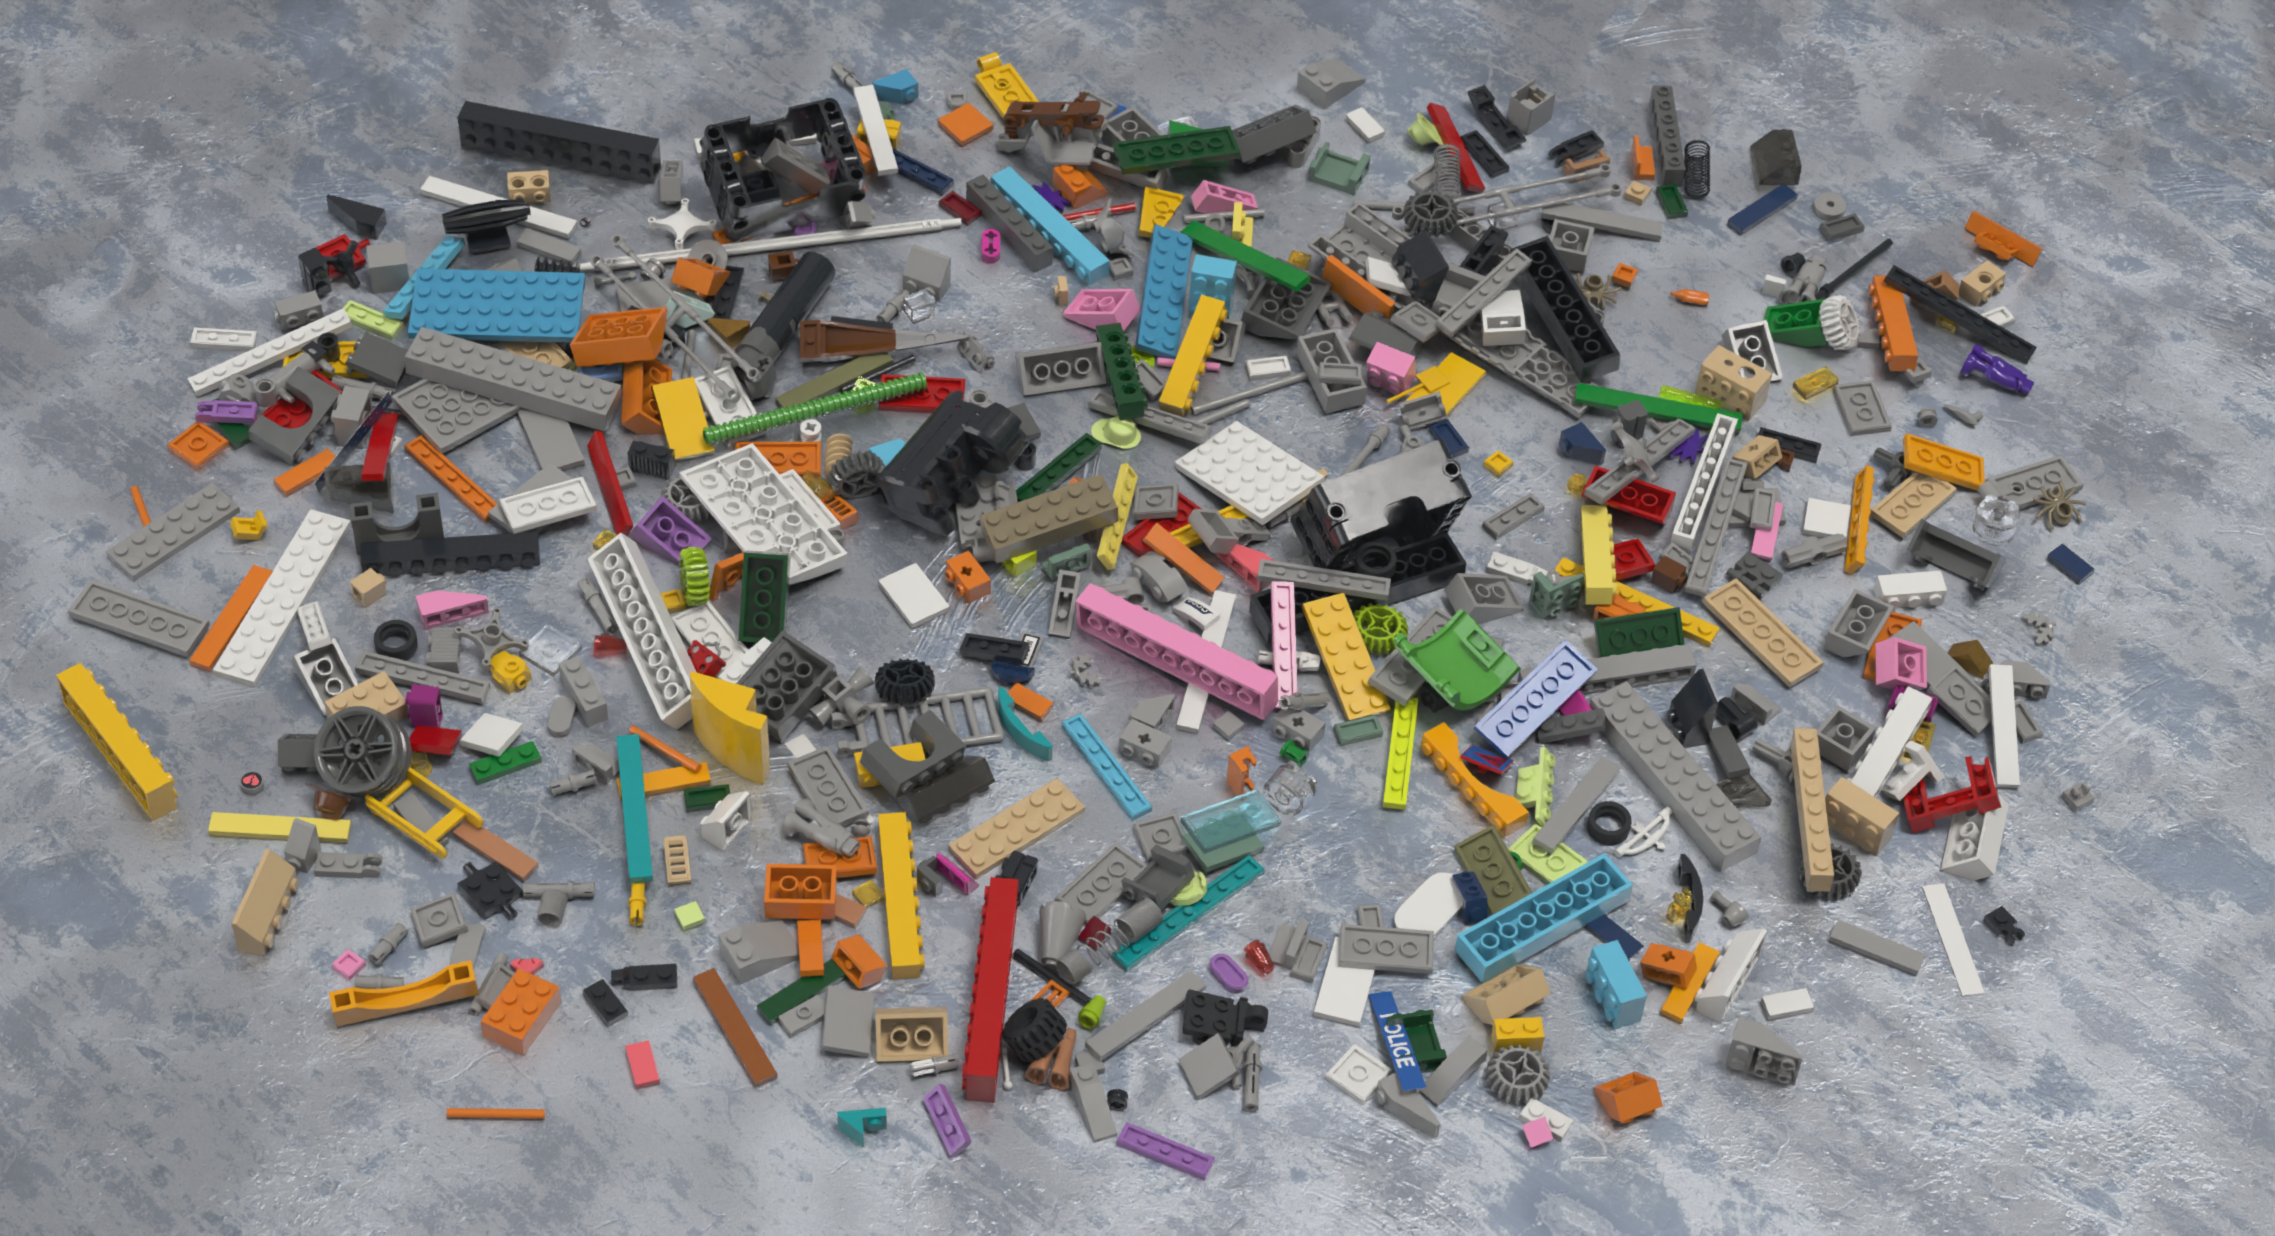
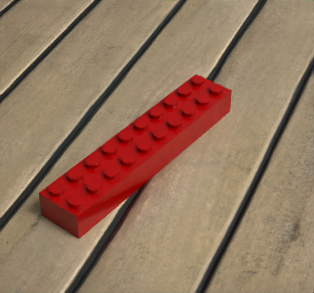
[962,877,1019,1103]

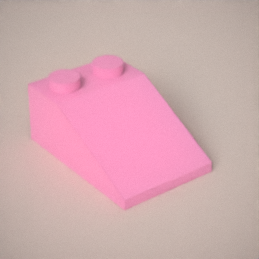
[1063,289,1141,331]

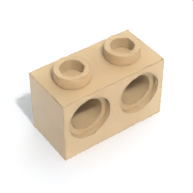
[507,170,551,203]

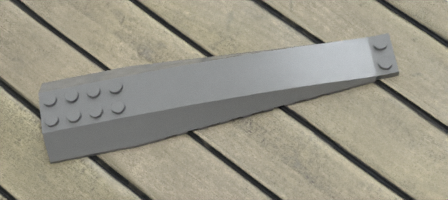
[1307,202,1599,418]

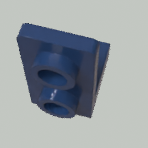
[1452,871,1488,924]

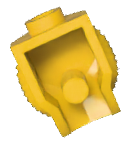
[490,651,532,694]

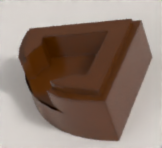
[1776,449,1795,472]

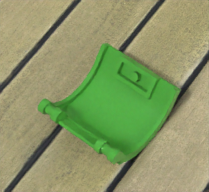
[1393,608,1521,710]

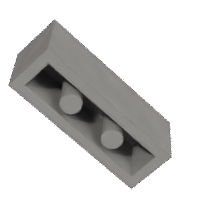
[559,656,608,727]

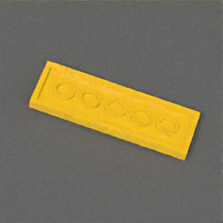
[1302,593,1391,721]

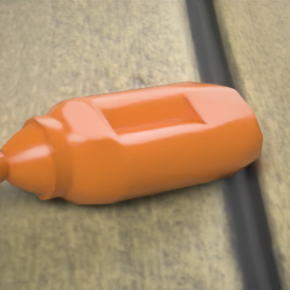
[1670,289,1709,306]

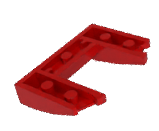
[1904,756,2002,833]

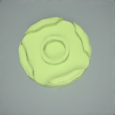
[1169,869,1207,906]

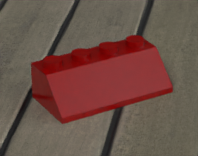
[1581,465,1676,524]

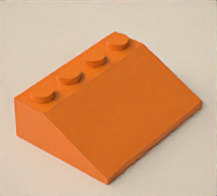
[570,307,668,368]

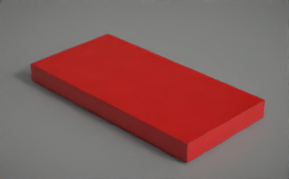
[256,370,343,428]
[878,374,965,413]
[1121,492,1202,557]

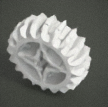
[1819,295,1860,351]

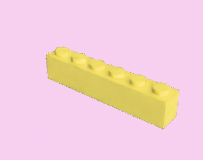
[1580,505,1617,604]

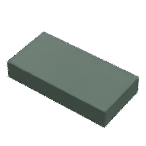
[1333,715,1383,746]

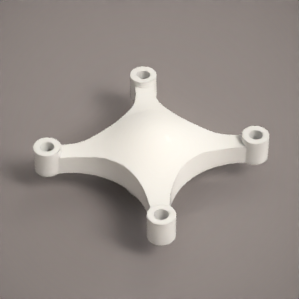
[648,198,717,250]

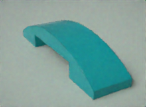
[998,686,1053,761]

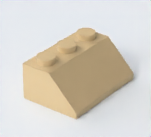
[1462,964,1551,1025]
[875,1007,948,1062]

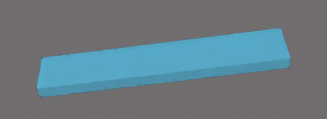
[1062,713,1152,821]

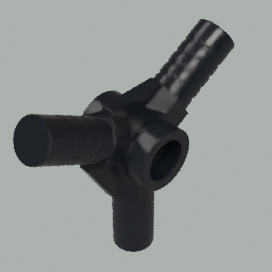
[321,240,361,287]

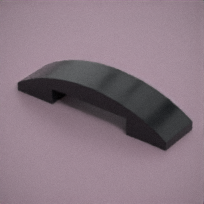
[1467,85,1526,148]
[1677,854,1703,943]

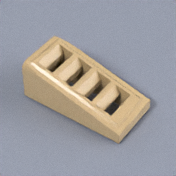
[663,835,691,885]

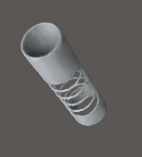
[1056,898,1163,985]

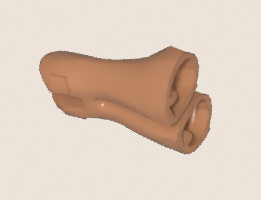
[1025,1028,1076,1091]

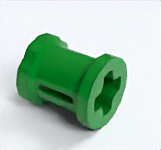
[1279,740,1309,768]

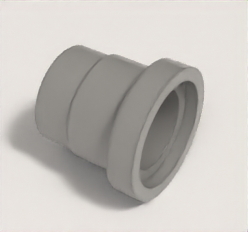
[640,258,666,281]

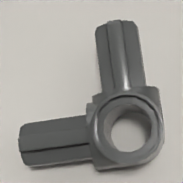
[1873,447,1912,488]

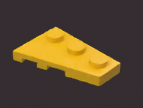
[1138,186,1185,238]

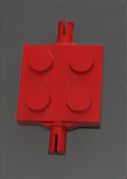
[315,234,370,280]

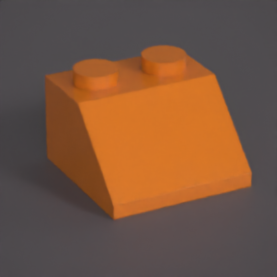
[1053,165,1108,210]
[671,258,730,298]
[1594,1071,1663,1123]

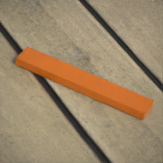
[404,435,498,523]
[189,565,273,672]

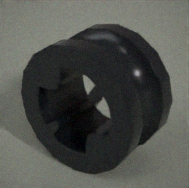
[1107,1089,1128,1111]

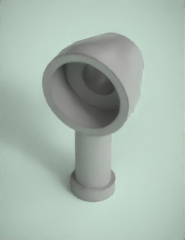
[1710,891,1749,927]

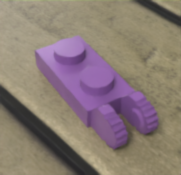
[195,400,258,424]

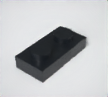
[583,979,628,1028]

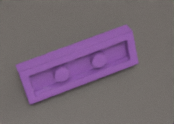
[923,1084,972,1157]

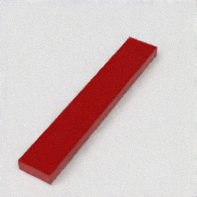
[1426,103,1486,193]
[361,413,398,481]
[587,431,634,536]

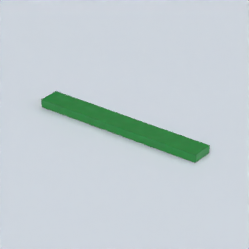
[1180,220,1311,292]
[1574,383,1743,434]

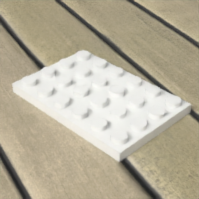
[1175,421,1325,525]

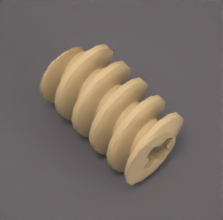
[824,434,853,478]

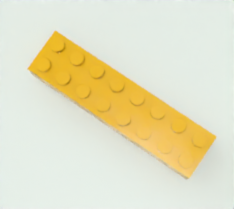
[56,663,178,821]

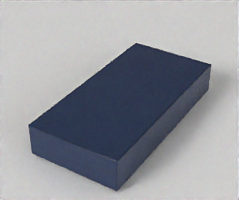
[1429,419,1469,458]
[2047,543,2095,584]

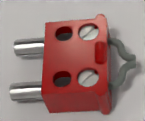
[687,640,726,678]

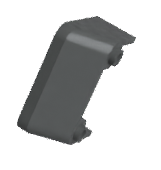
[1907,519,2006,591]

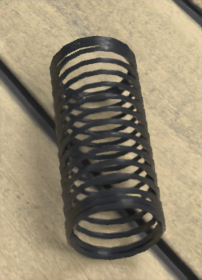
[1684,140,1710,199]

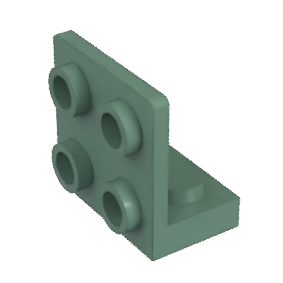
[1529,572,1585,620]

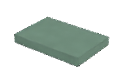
[1182,814,1265,873]

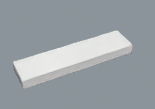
[297,601,332,651]

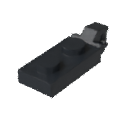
[611,963,678,991]

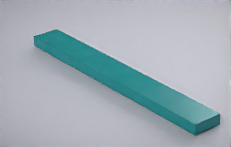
[616,734,653,883]
[1111,855,1265,972]

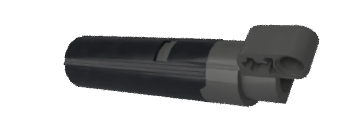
[730,252,836,398]

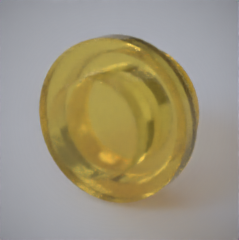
[1567,474,1588,494]

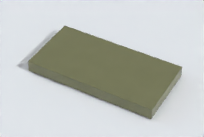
[1454,824,1532,915]

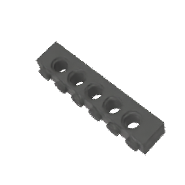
[1649,86,1686,187]

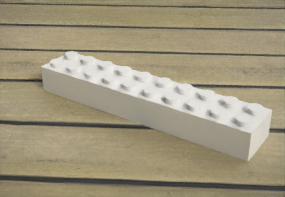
[588,533,697,730]

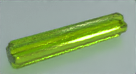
[1660,385,1721,409]

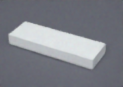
[190,327,258,351]

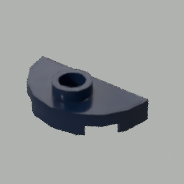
[991,660,1035,684]

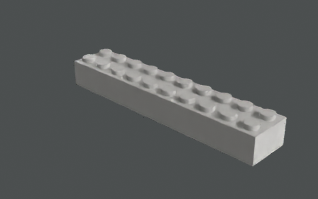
[405,327,621,432]
[1590,681,1761,872]

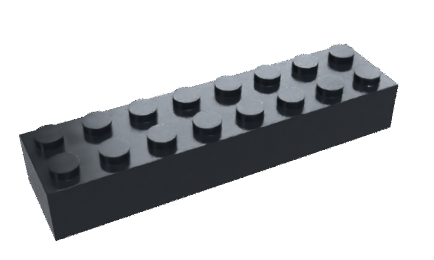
[1510,236,1620,383]

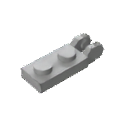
[315,852,383,878]

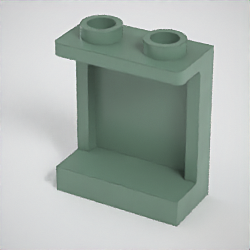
[1308,142,1371,195]

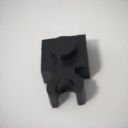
[1983,906,2025,946]

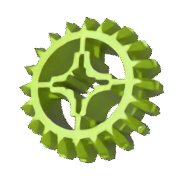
[679,547,710,607]
[1353,602,1408,657]

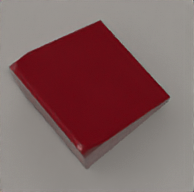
[1078,916,1111,952]

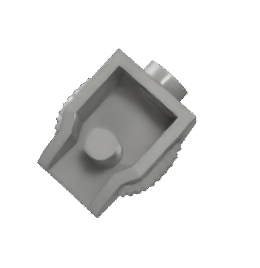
[218,374,257,403]

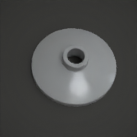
[688,240,728,269]

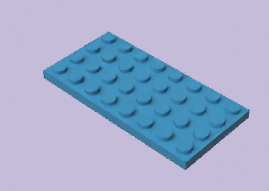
[408,268,586,343]

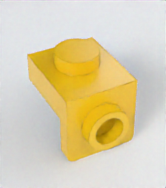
[230,510,267,540]

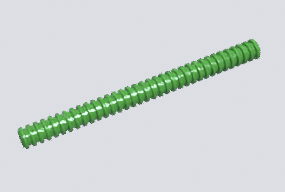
[703,372,927,446]

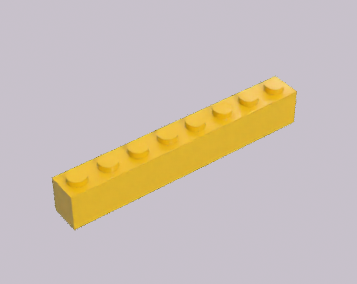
[878,812,925,980]

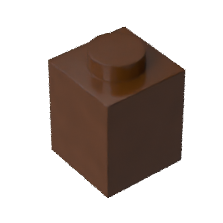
[1651,555,1687,594]

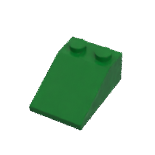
[1764,299,1828,347]

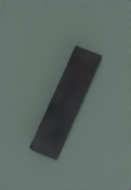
[707,265,744,325]

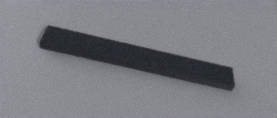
[1883,265,2037,364]

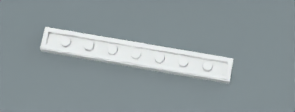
[420,176,578,239]
[1176,590,1236,734]

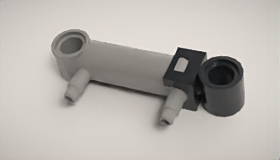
[254,332,341,407]
[969,389,1036,471]

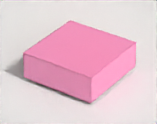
[332,949,366,981]
[1522,1116,1554,1148]

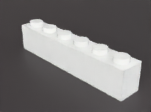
[1848,686,1932,798]

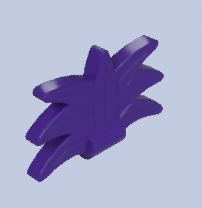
[1032,182,1070,212]
[1669,428,1708,465]

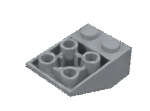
[1725,1017,1803,1085]

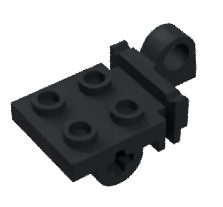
[1182,989,1268,1047]

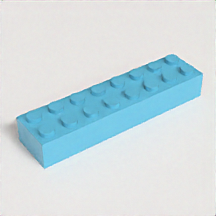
[1454,853,1633,983]

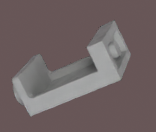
[1432,262,1485,326]

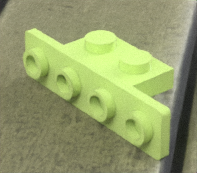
[1516,746,1556,827]

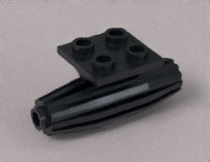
[442,199,531,254]

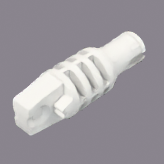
[1258,650,1320,671]

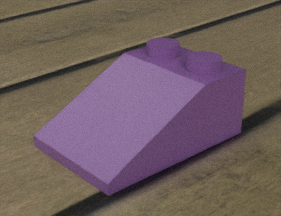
[629,496,712,566]

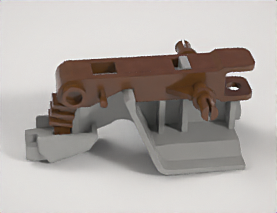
[995,91,1109,165]

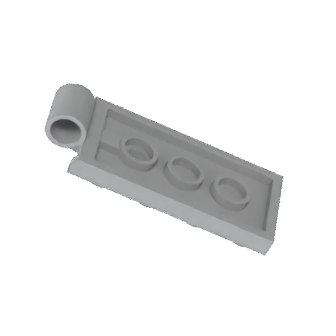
[1978,455,2083,514]
[956,475,998,563]

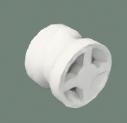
[800,419,822,442]

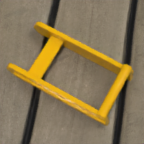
[365,767,484,860]

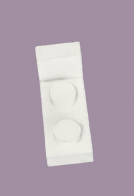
[1882,741,1944,801]

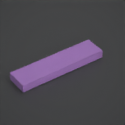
[1116,1122,1215,1181]

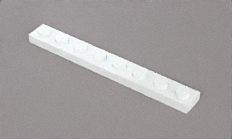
[188,309,353,397]

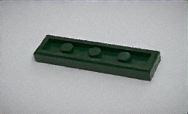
[757,959,848,1025]

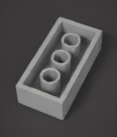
[1296,328,1367,413]

